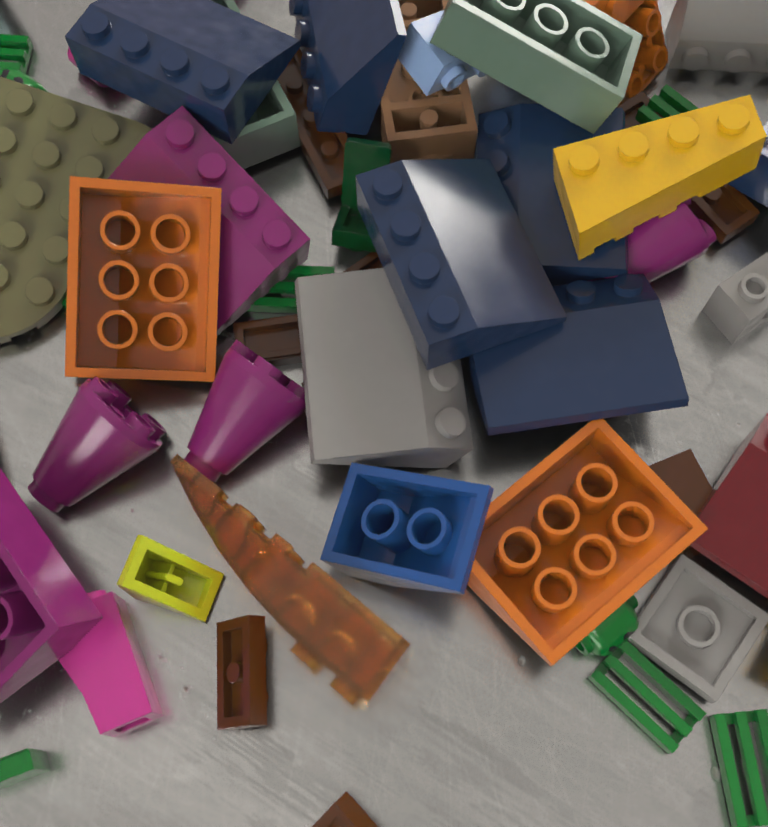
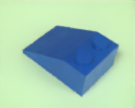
[320,462,494,595]

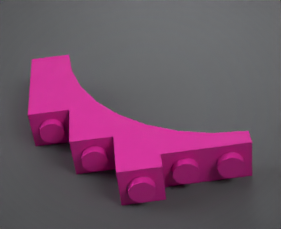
[58,590,163,737]

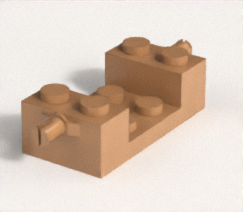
[380,0,478,163]

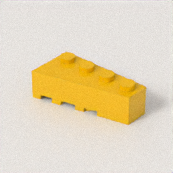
[553,95,766,260]

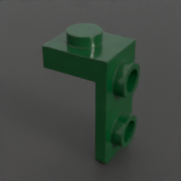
[332,137,392,252]

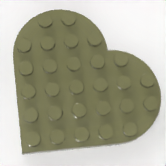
[0,76,153,344]

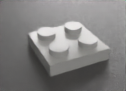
[628,554,768,703]

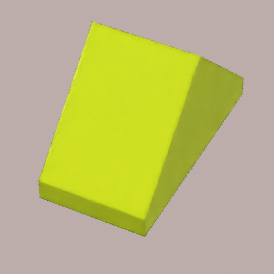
[117,535,224,622]

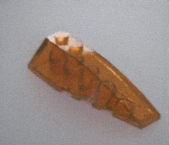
[170,454,411,707]

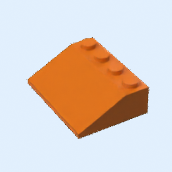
[65,176,222,382]
[467,419,709,667]

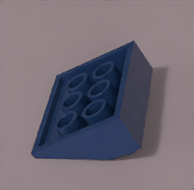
[65,0,301,144]
[289,0,407,135]
[477,103,628,286]
[355,159,567,370]
[464,273,689,436]

